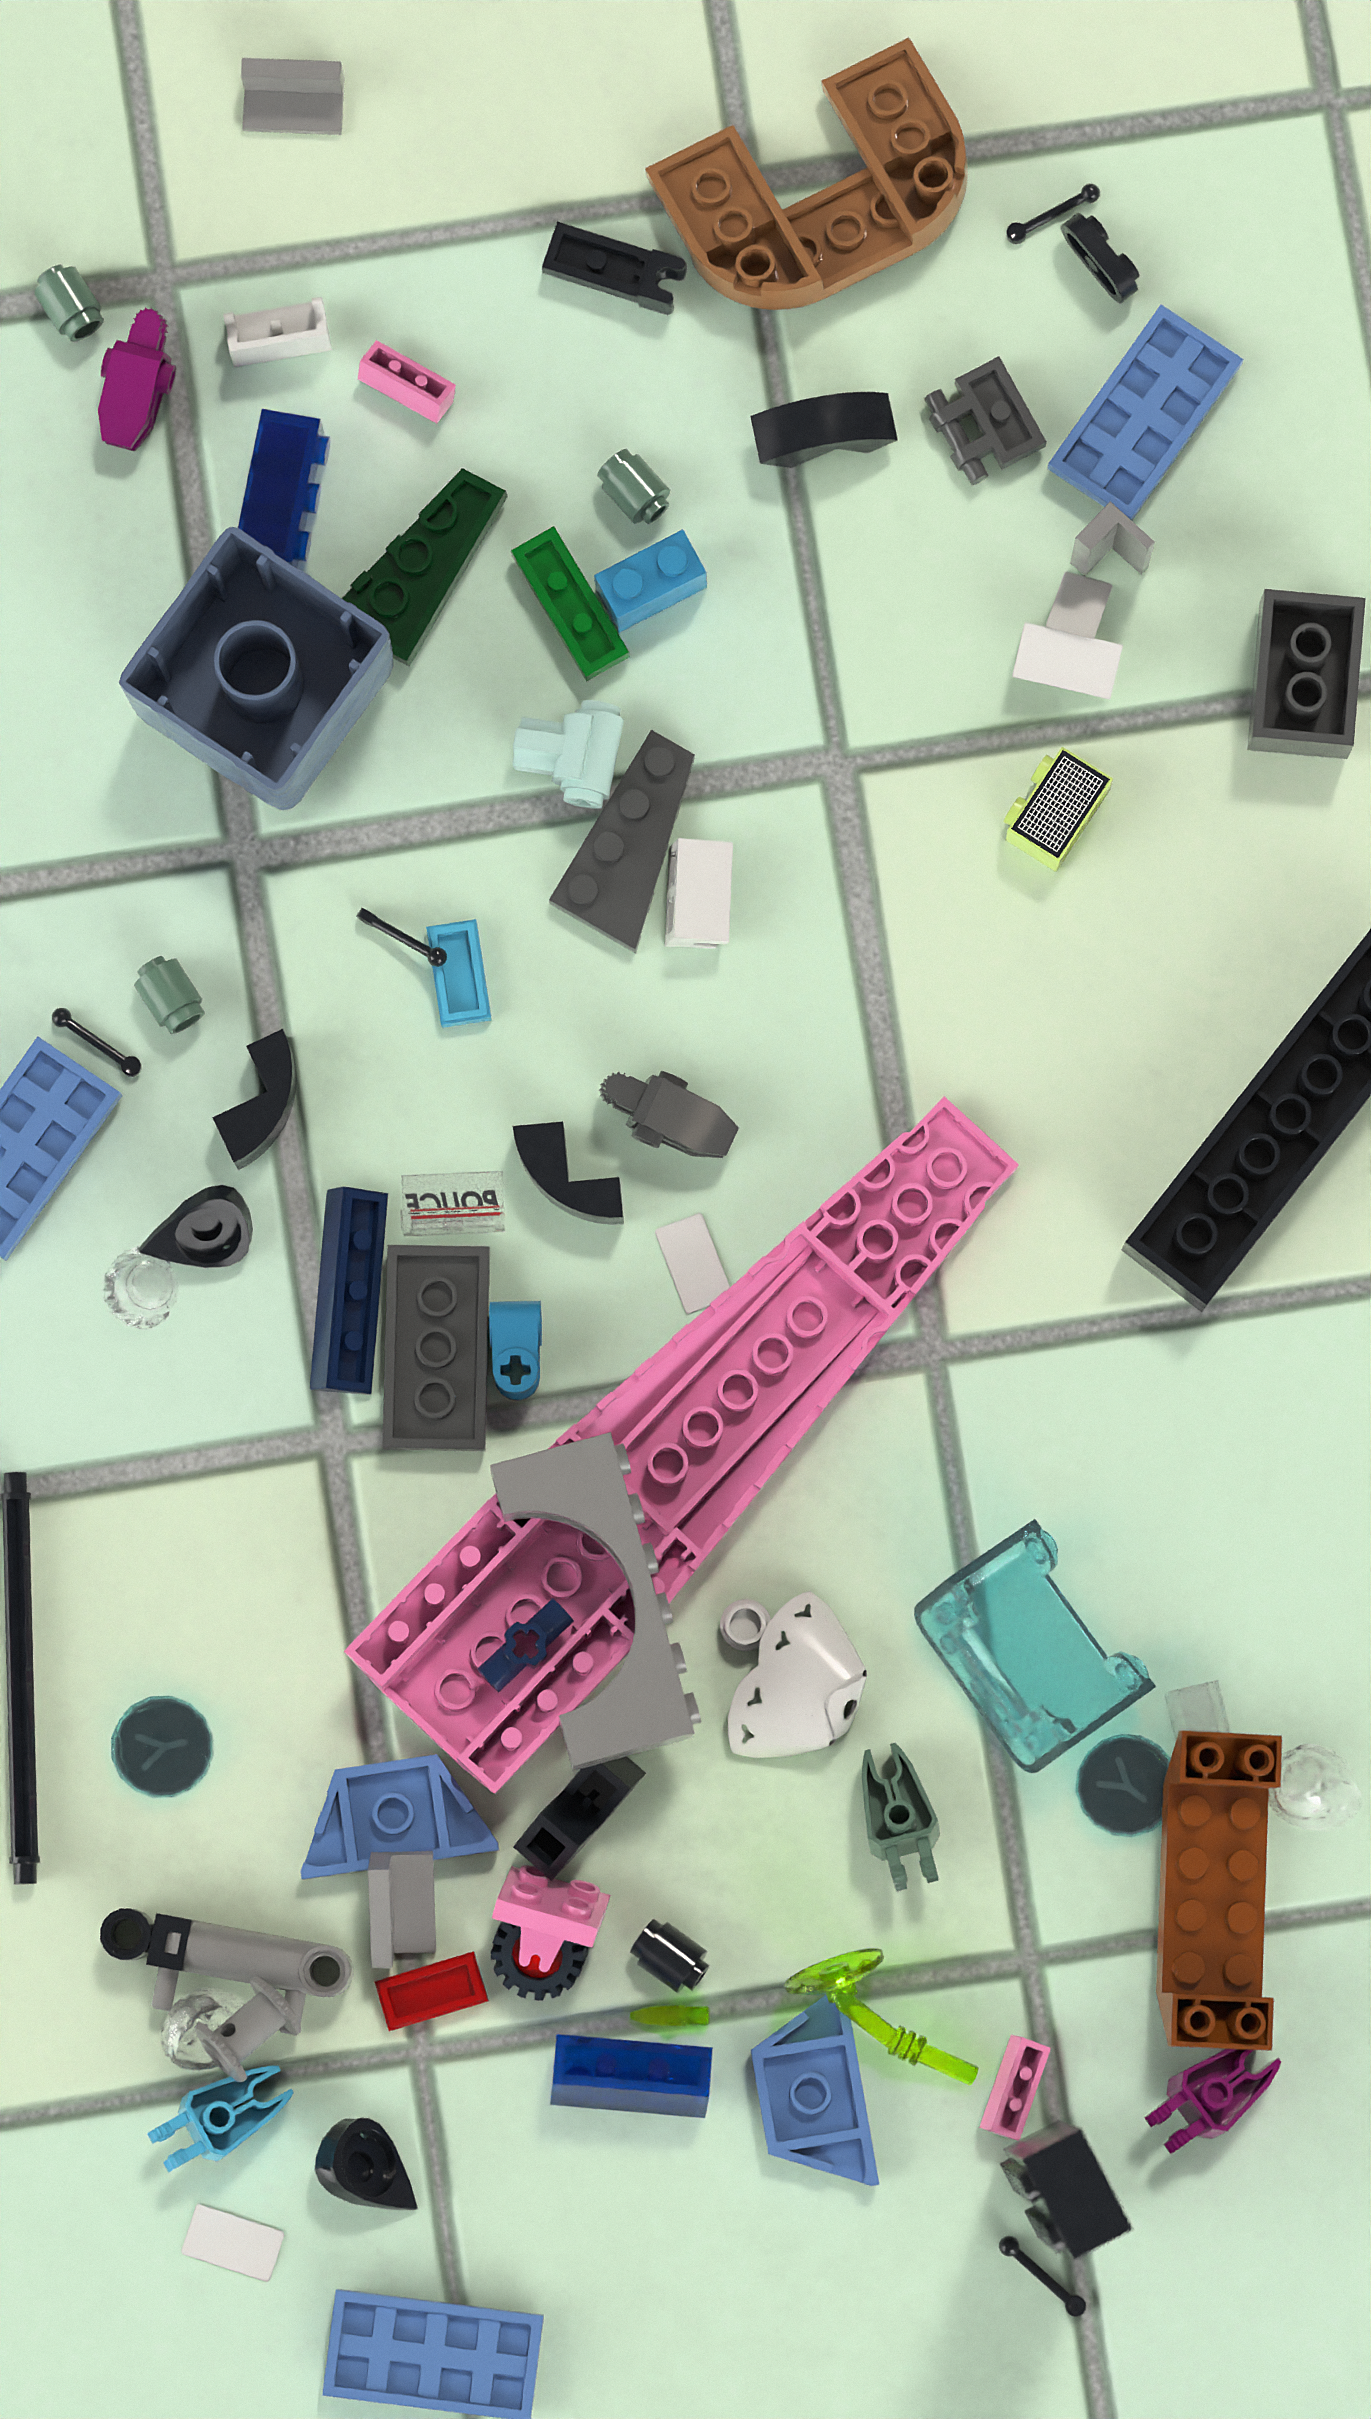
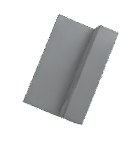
[241,58,345,135]
[1070,502,1155,576]
[368,1851,436,1968]

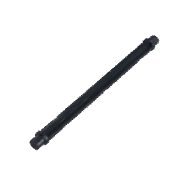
[0,1472,40,1885]

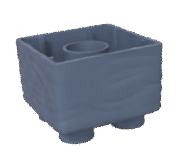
[119,527,394,810]

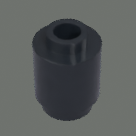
[630,1919,710,1993]

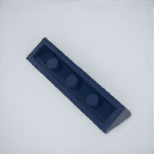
[310,1186,388,1395]

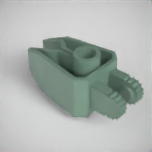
[862,1743,940,1892]

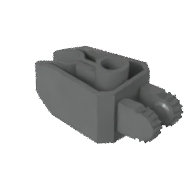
[598,1071,739,1158]

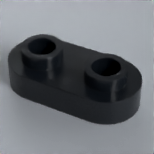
[1061,213,1140,303]

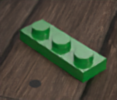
[511,526,630,682]

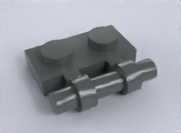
[924,356,1047,485]

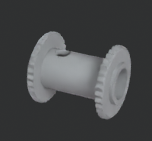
[195,1976,301,2082]

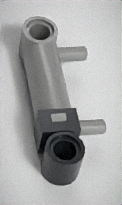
[100,1908,354,2035]

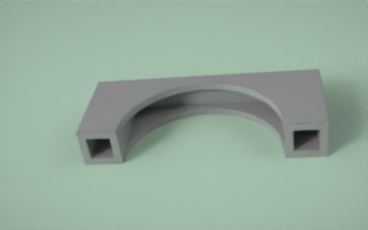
[490,1432,701,1771]

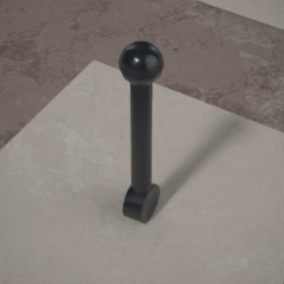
[1007,183,1100,244]
[356,908,447,967]
[52,1008,142,1077]
[999,2236,1086,2317]

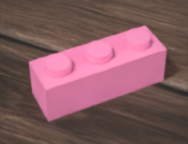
[358,340,456,424]
[979,2035,1051,2141]

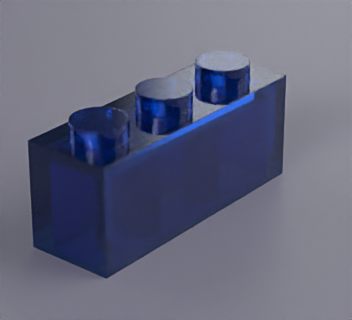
[238,409,331,568]
[550,2034,713,2118]

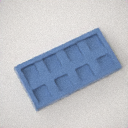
[1047,305,1243,521]
[0,1036,123,1261]
[322,2289,544,2419]

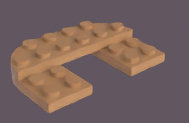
[645,38,968,310]

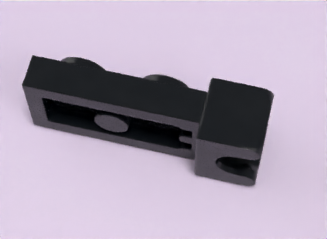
[542,221,687,315]

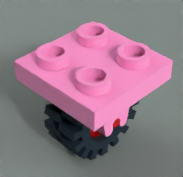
[491,1865,610,2000]

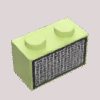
[1003,747,1113,872]

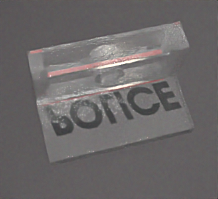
[400,1171,505,1237]

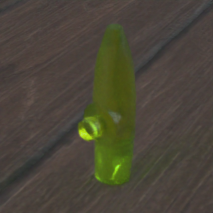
[630,2005,710,2026]

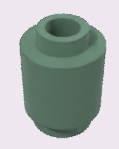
[34,265,104,342]
[597,449,670,524]
[134,956,205,1034]

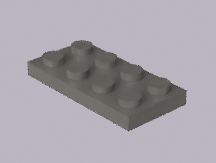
[382,1245,490,1451]

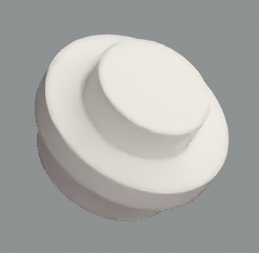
[720,1599,771,1651]

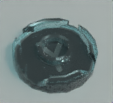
[111,1696,214,1798]
[1075,1734,1171,1837]

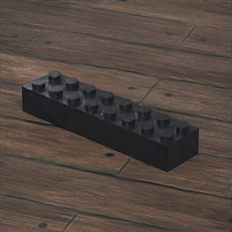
[1121,929,1371,1312]
[1000,2120,1133,2260]

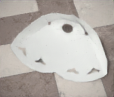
[728,1591,867,1758]

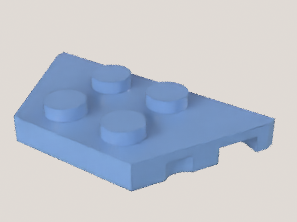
[301,1754,500,1880]
[751,1985,879,2186]

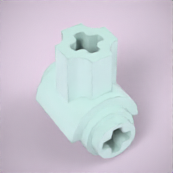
[513,700,624,809]

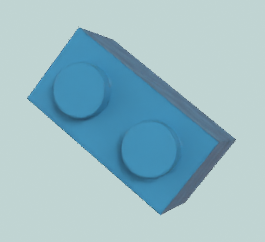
[594,529,707,633]

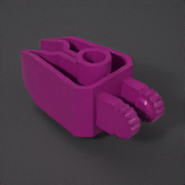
[98,307,176,452]
[1144,2049,1281,2154]

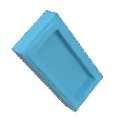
[426,919,492,1028]

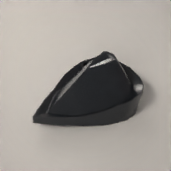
[138,1185,253,1268]
[314,2118,418,2210]

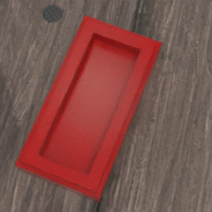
[374,1951,489,2032]

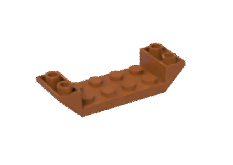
[1156,1730,1282,2051]

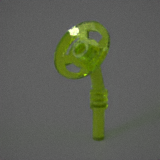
[784,1948,979,2086]

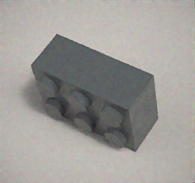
[1247,589,1366,759]

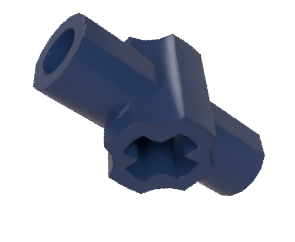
[477,1598,574,1693]

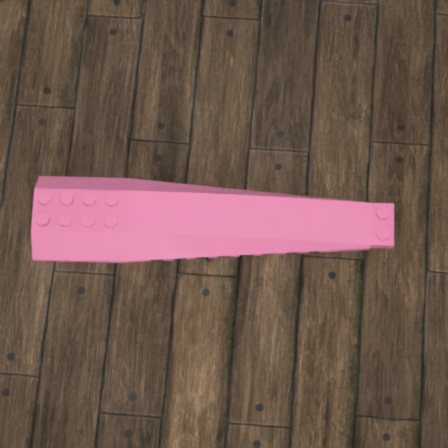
[344,1097,1019,1794]

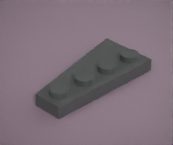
[549,730,695,953]

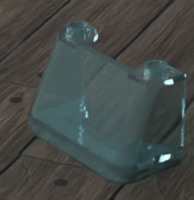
[914,1519,1156,1774]

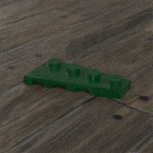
[342,468,508,667]

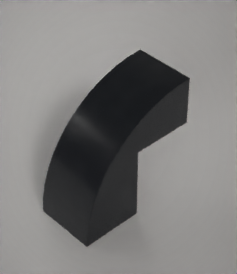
[750,392,898,468]
[212,1029,296,1170]
[512,1121,624,1225]
[513,1756,646,1881]

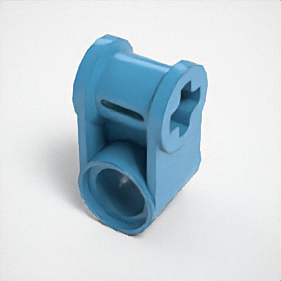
[489,1301,542,1401]

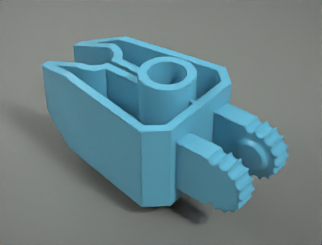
[147,2066,293,2173]

